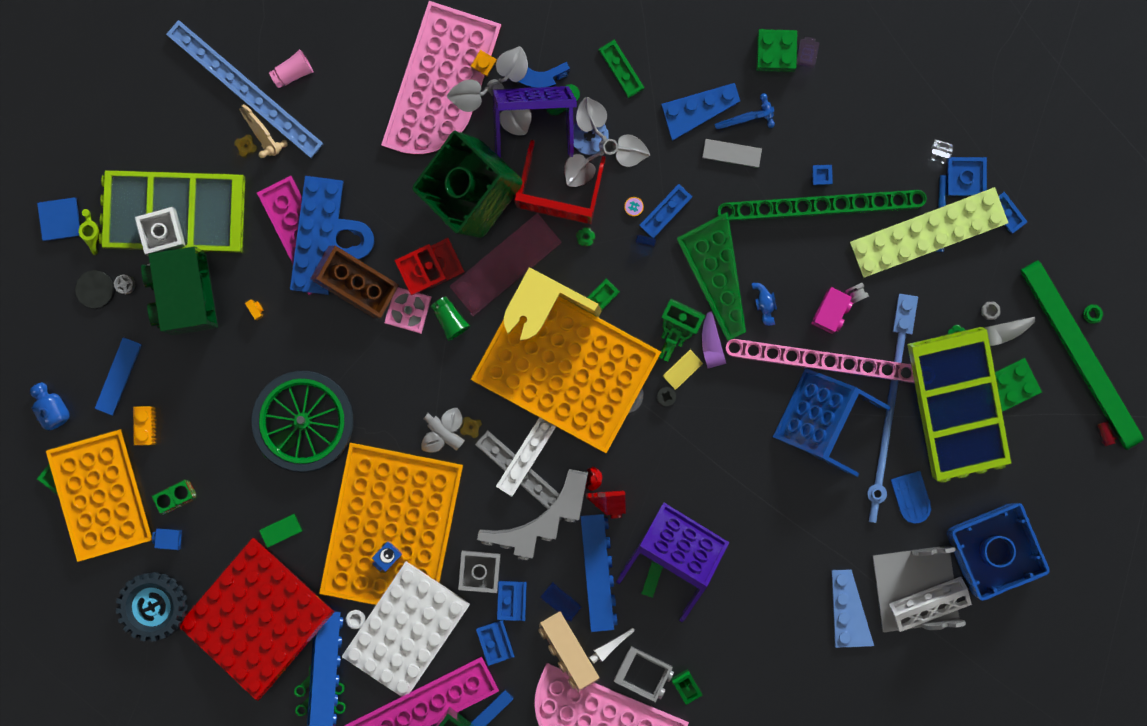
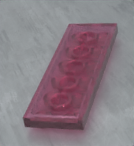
[449,213,562,316]

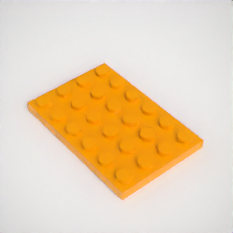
[46,429,152,562]

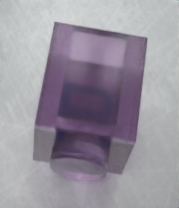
[796,37,820,68]

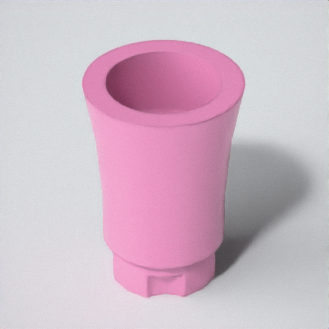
[269,49,313,88]

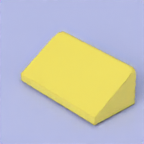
[662,349,703,390]

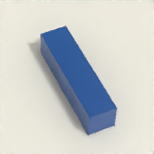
[471,690,514,726]

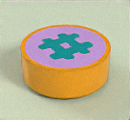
[624,197,644,217]

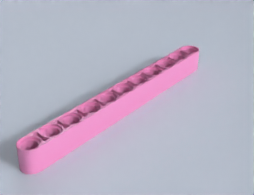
[726,339,935,385]

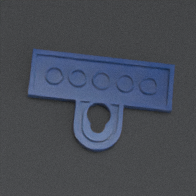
[290,176,374,295]

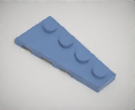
[831,569,874,648]

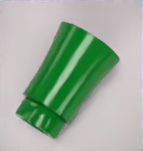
[431,297,470,341]

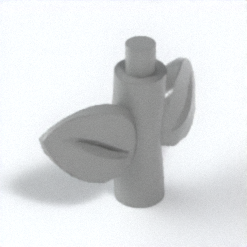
[421,408,465,452]

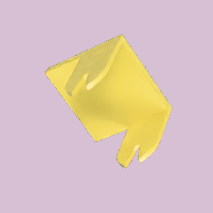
[504,267,602,340]

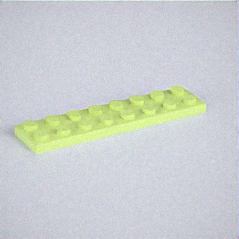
[850,187,1008,278]

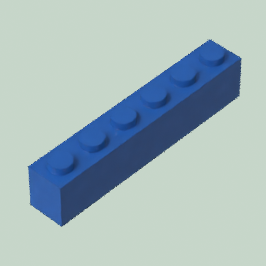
[581,514,617,632]
[307,612,343,726]

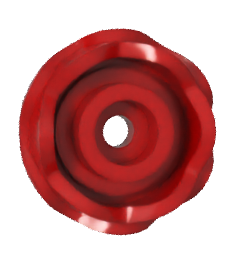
[585,467,602,491]

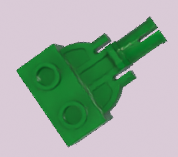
[659,299,706,362]

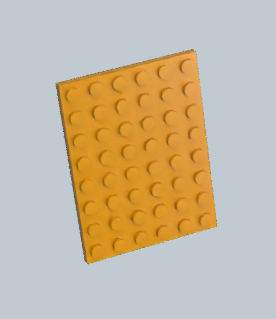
[471,296,661,453]
[319,443,463,605]

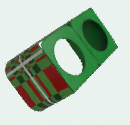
[152,480,196,515]

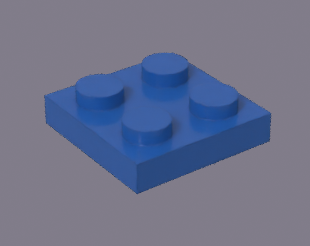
[947,157,987,196]

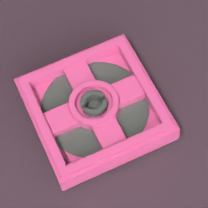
[384,287,432,334]

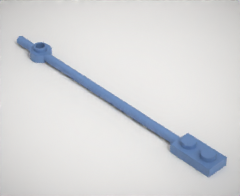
[867,294,918,523]

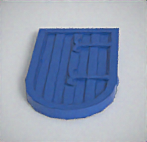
[891,471,931,523]

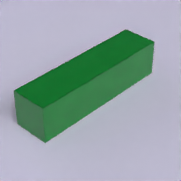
[641,560,663,598]

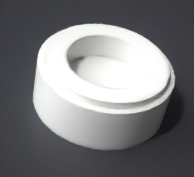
[346,610,366,629]

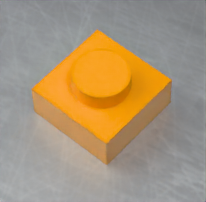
[471,50,497,76]
[245,299,264,320]

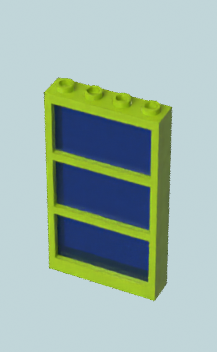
[907,327,1011,482]

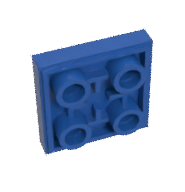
[37,198,80,241]

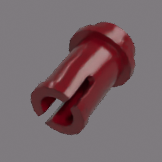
[1097,421,1117,447]

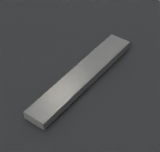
[475,430,563,520]

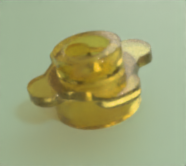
[235,135,257,157]
[460,417,482,438]

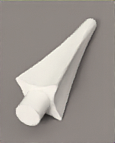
[589,628,635,663]

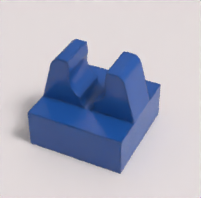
[812,165,833,185]

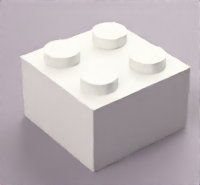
[135,207,186,257]

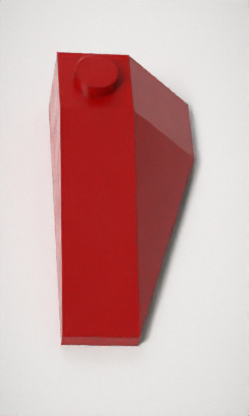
[586,490,626,519]

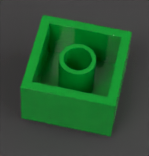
[756,29,797,72]

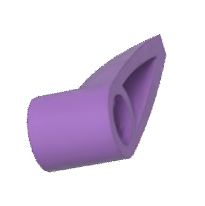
[702,311,726,368]

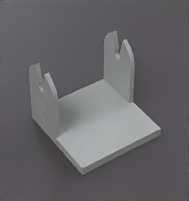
[872,546,966,632]

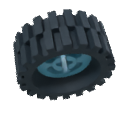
[116,572,188,642]

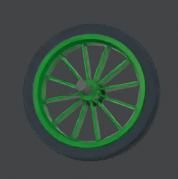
[251,371,353,472]

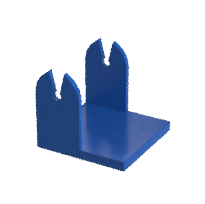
[773,368,891,477]

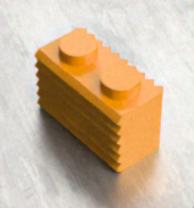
[133,406,156,445]

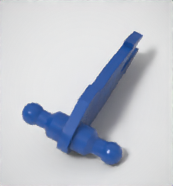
[715,93,775,129]

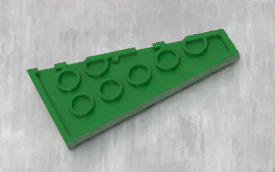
[677,212,746,341]

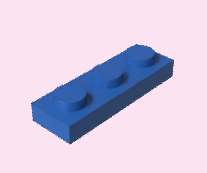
[639,184,692,239]

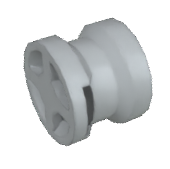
[114,275,136,295]
[845,282,869,304]

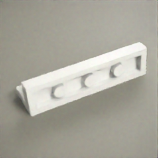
[889,577,972,632]

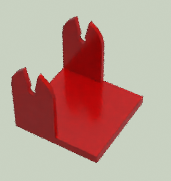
[515,140,606,224]

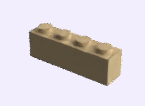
[538,612,599,692]

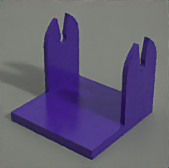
[492,86,577,158]
[616,503,729,622]

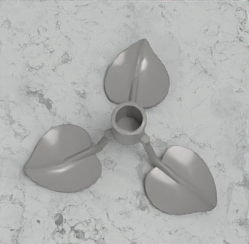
[447,46,531,135]
[564,97,650,187]

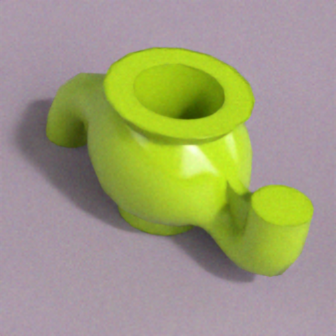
[78,209,100,255]

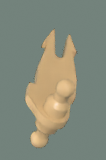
[240,104,288,158]

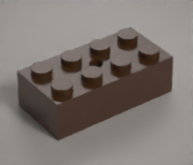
[310,245,399,318]

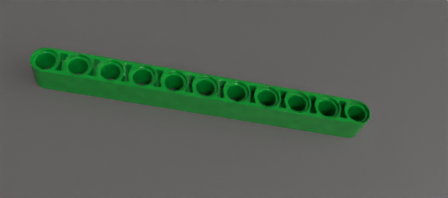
[717,190,927,222]
[1021,260,1144,450]

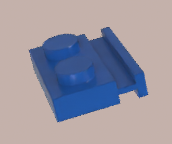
[497,581,527,621]
[476,620,515,666]

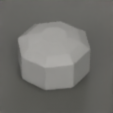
[981,302,1000,320]

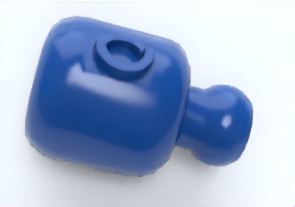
[30,382,70,431]

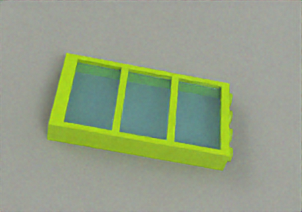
[99,171,245,253]

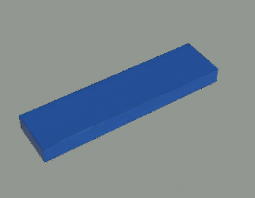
[95,337,142,416]

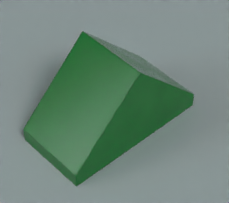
[671,669,702,705]

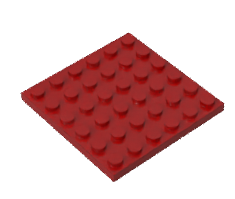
[180,538,334,701]

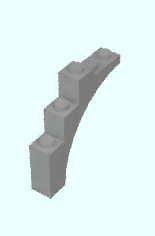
[477,469,588,560]

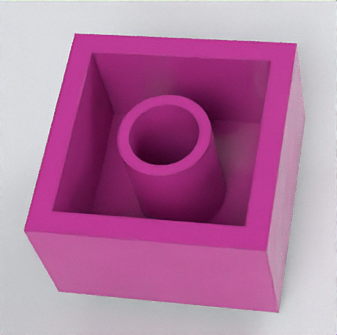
[811,287,853,334]

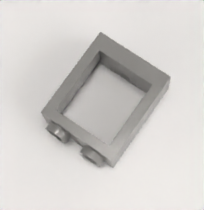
[614,646,674,702]

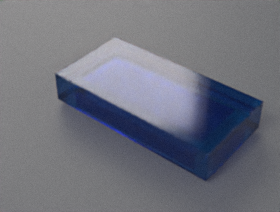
[541,582,582,622]

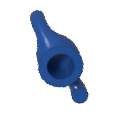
[752,283,777,326]

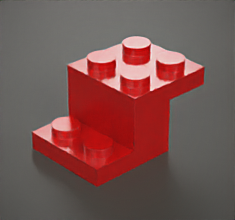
[394,238,465,296]

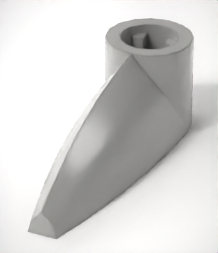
[984,317,1035,346]

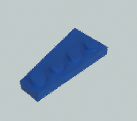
[661,83,740,141]

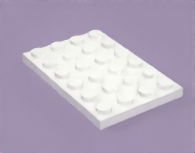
[342,561,470,697]

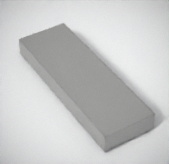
[702,139,762,168]

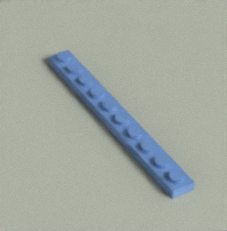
[166,20,324,159]

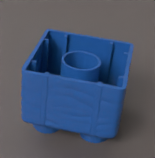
[947,503,1049,601]

